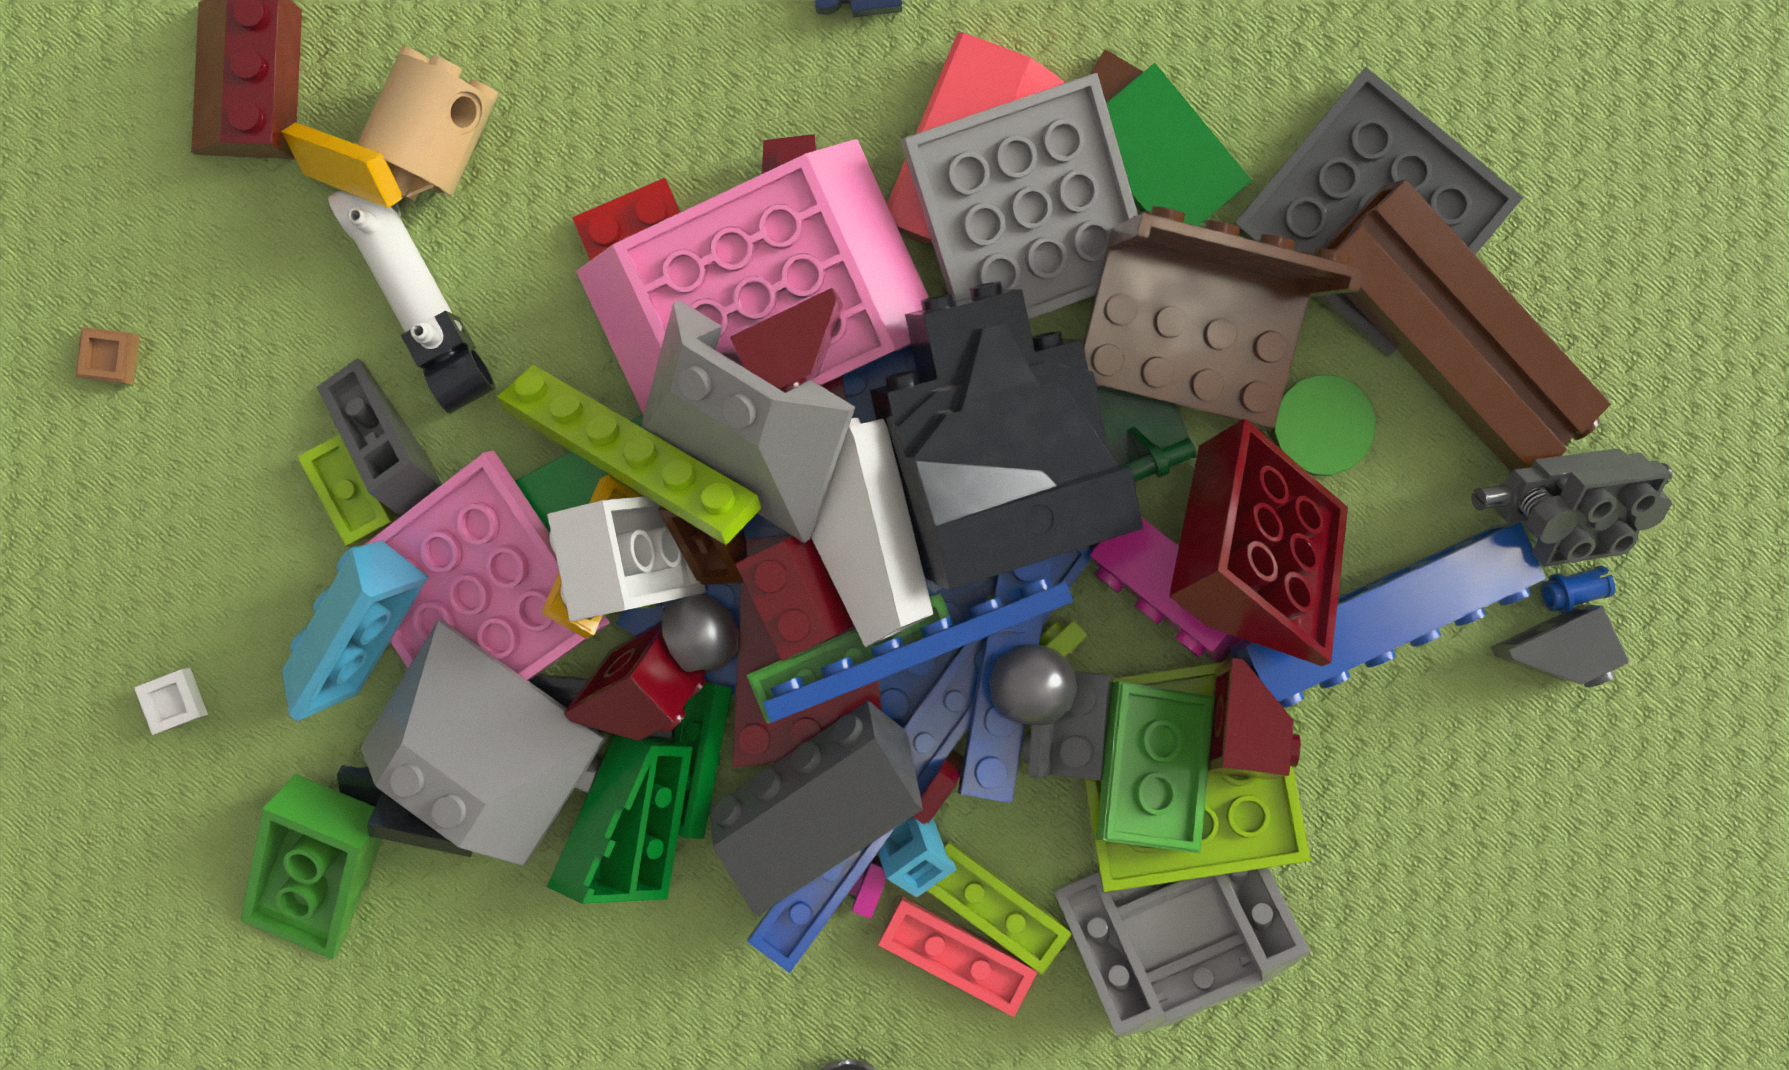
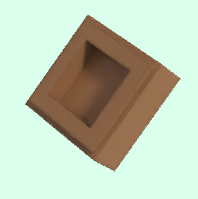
[75,327,140,385]

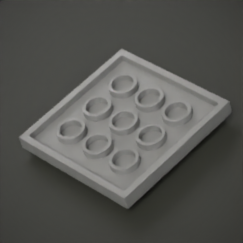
[900,73,1138,320]

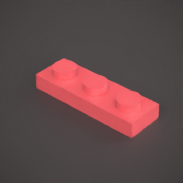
[878,896,1038,1017]

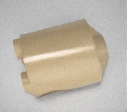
[357,46,499,201]

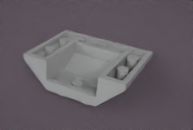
[641,300,855,543]
[361,620,607,866]
[1054,868,1311,1037]

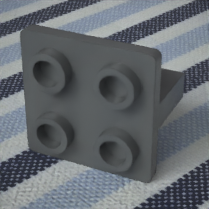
[1023,671,1113,781]

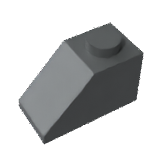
[1491,604,1630,687]

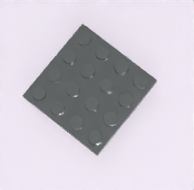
[1233,67,1523,356]

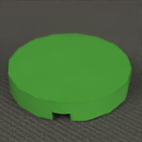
[1271,374,1376,476]

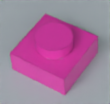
[849,855,887,919]

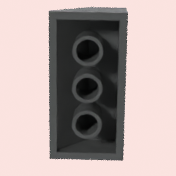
[710,700,923,916]

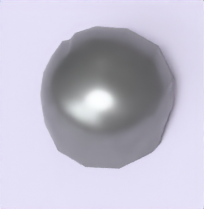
[661,595,739,674]
[989,644,1077,725]

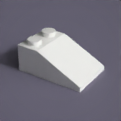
[547,496,706,622]

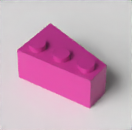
[1089,517,1241,663]

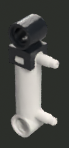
[328,190,496,414]

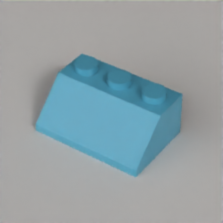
[282,540,428,721]

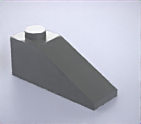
[317,358,442,517]

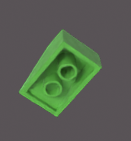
[240,774,382,960]

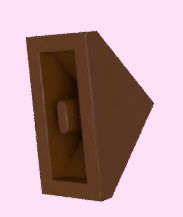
[658,505,747,585]

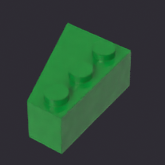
[547,734,693,904]

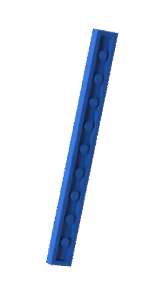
[747,546,1094,973]

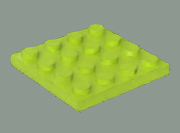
[1083,661,1311,892]

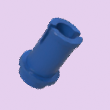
[1541,565,1615,613]

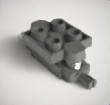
[1471,448,1672,567]

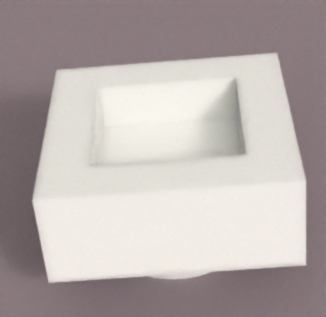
[134,668,208,735]

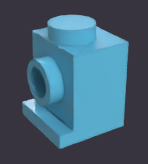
[878,816,957,898]

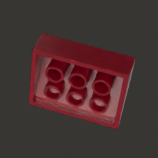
[1169,418,1348,667]

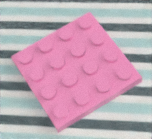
[365,450,610,681]

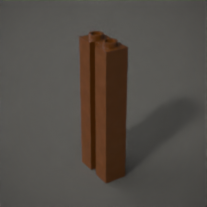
[1323,179,1611,473]

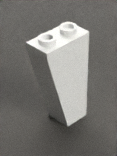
[811,418,933,647]

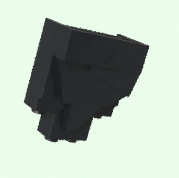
[870,281,1143,590]

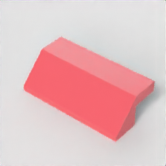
[887,32,1065,245]

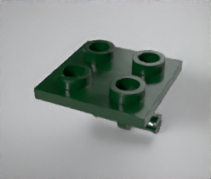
[1097,386,1197,482]

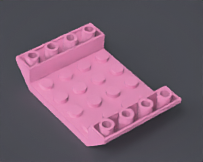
[576,139,929,415]

